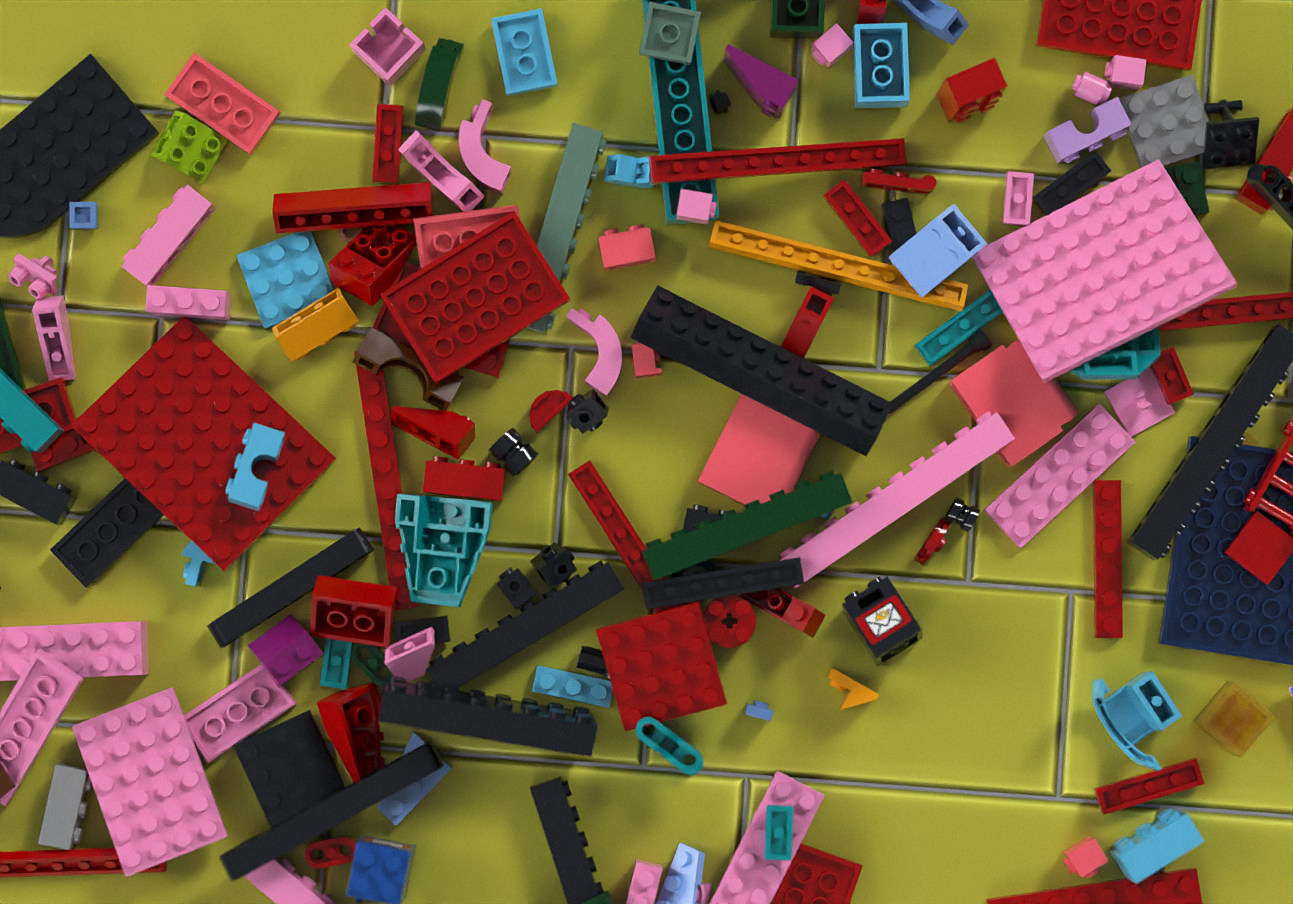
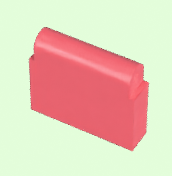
[948,339,1080,468]
[698,394,821,505]

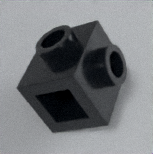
[566,389,609,434]
[530,542,577,589]

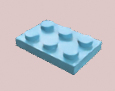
[491,8,558,96]

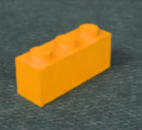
[271,287,359,362]

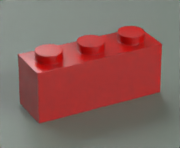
[422,456,506,502]

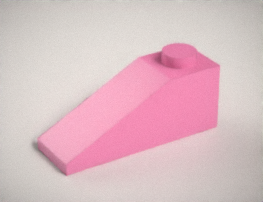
[32,295,76,381]

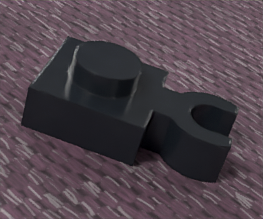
[795,270,841,296]

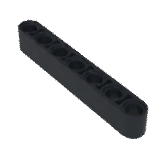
[207,527,374,648]

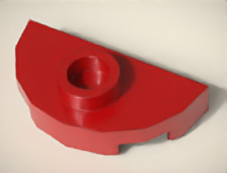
[529,390,573,434]
[915,517,951,565]

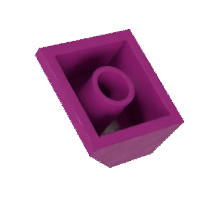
[248,614,323,688]

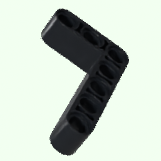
[1247,164,1293,230]

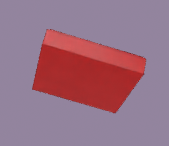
[1224,511,1293,585]

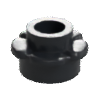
[709,89,731,115]

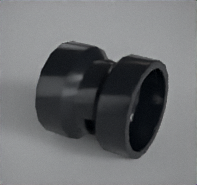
[944,497,980,532]

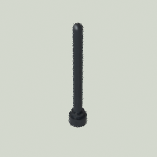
[888,329,992,414]

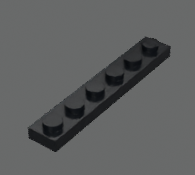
[642,557,804,609]

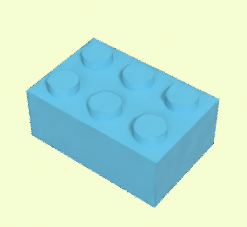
[852,23,910,108]
[1109,808,1204,884]

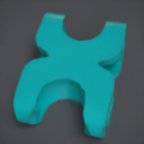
[636,717,703,775]

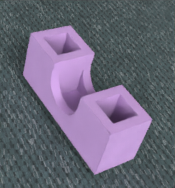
[1043,97,1132,164]

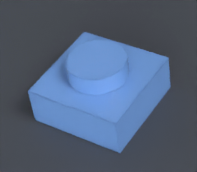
[70,202,98,230]
[744,700,773,721]

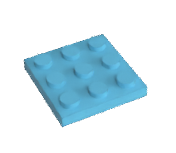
[236,231,334,329]

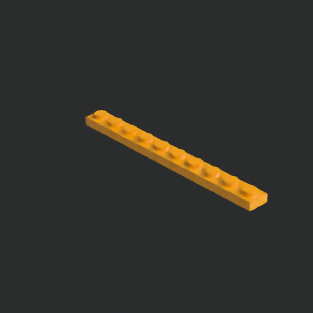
[709,220,968,312]

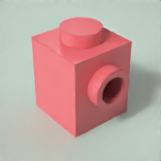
[1063,836,1108,878]

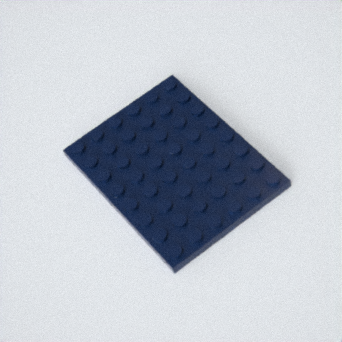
[1158,436,1293,665]

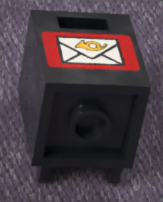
[842,576,922,667]

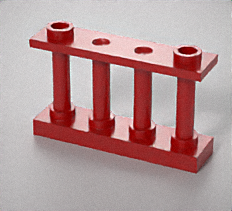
[1243,420,1293,537]

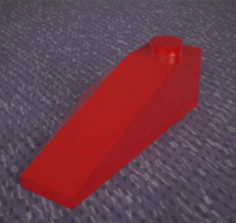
[316,682,385,782]

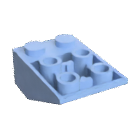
[888,204,987,298]

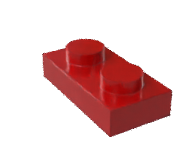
[1152,346,1194,405]

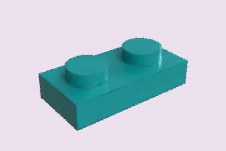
[320,638,353,689]
[764,805,793,861]

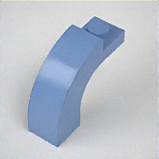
[893,0,969,45]

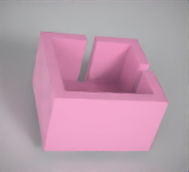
[349,7,426,87]

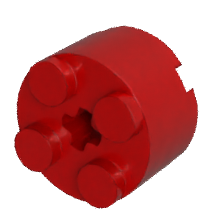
[703,595,756,648]

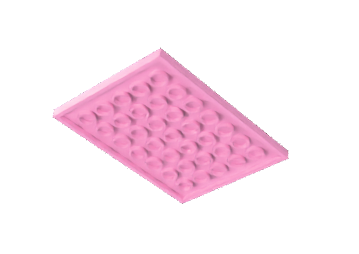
[972,159,1237,383]

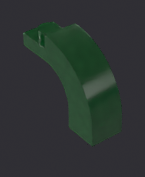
[415,38,464,132]

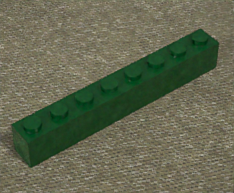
[642,470,853,580]

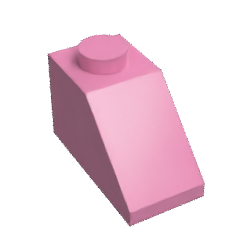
[385,627,434,682]

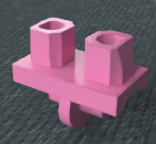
[9,253,59,300]

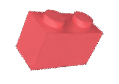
[598,224,656,271]

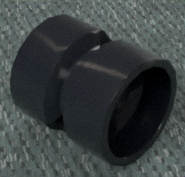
[489,427,538,477]

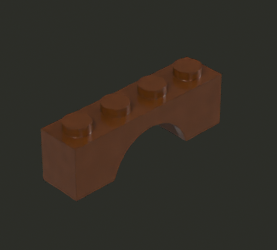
[353,328,464,411]

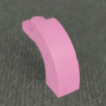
[459,99,512,195]
[398,131,485,212]
[566,308,622,398]

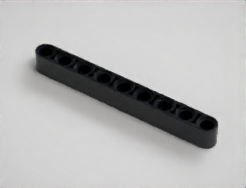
[219,741,444,881]

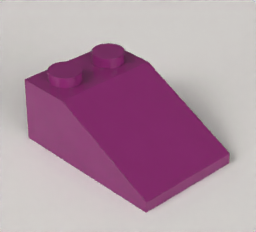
[724,44,798,118]

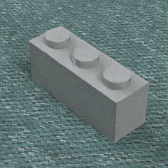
[38,763,93,850]

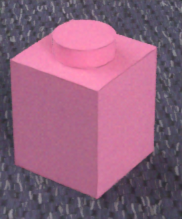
[811,23,854,68]
[1104,55,1147,90]
[676,189,717,224]

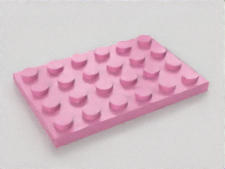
[72,687,229,877]

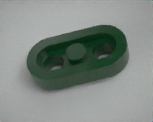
[351,643,393,685]

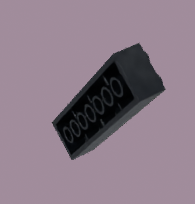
[378,676,598,757]

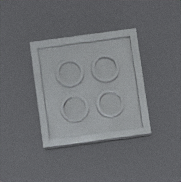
[1119,75,1209,168]

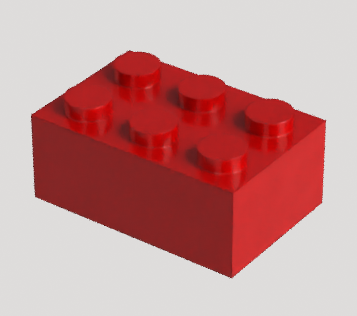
[936,57,1008,124]
[310,575,397,648]

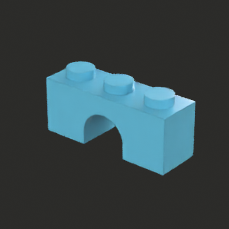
[225,423,285,512]

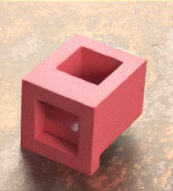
[632,341,662,378]

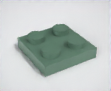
[639,2,701,65]

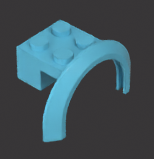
[1092,672,1182,770]

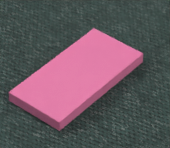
[184,665,297,763]

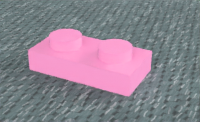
[1002,171,1034,226]

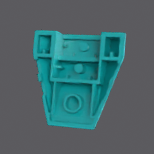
[395,494,493,607]

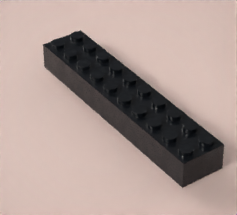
[630,285,892,457]

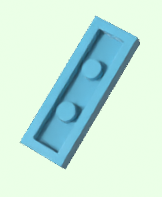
[532,665,613,708]

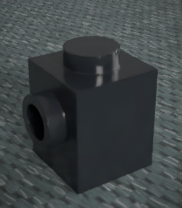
[497,567,538,609]

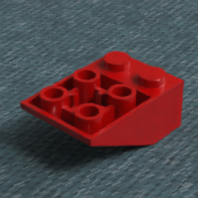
[328,225,417,307]

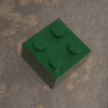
[770,0,825,39]

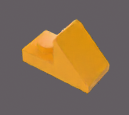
[826,668,879,709]

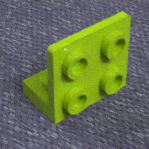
[150,110,228,183]

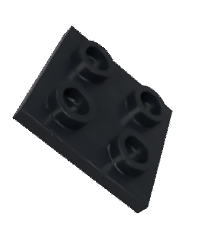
[1202,99,1259,169]

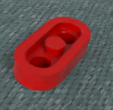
[305,836,357,868]

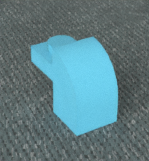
[604,154,657,188]
[181,541,215,587]

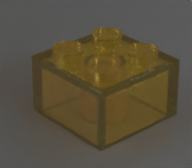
[1193,681,1275,758]

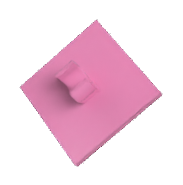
[1104,367,1175,437]

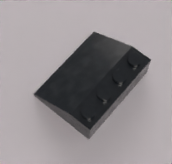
[233,710,345,828]

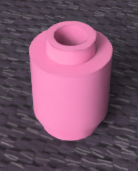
[1071,71,1112,105]

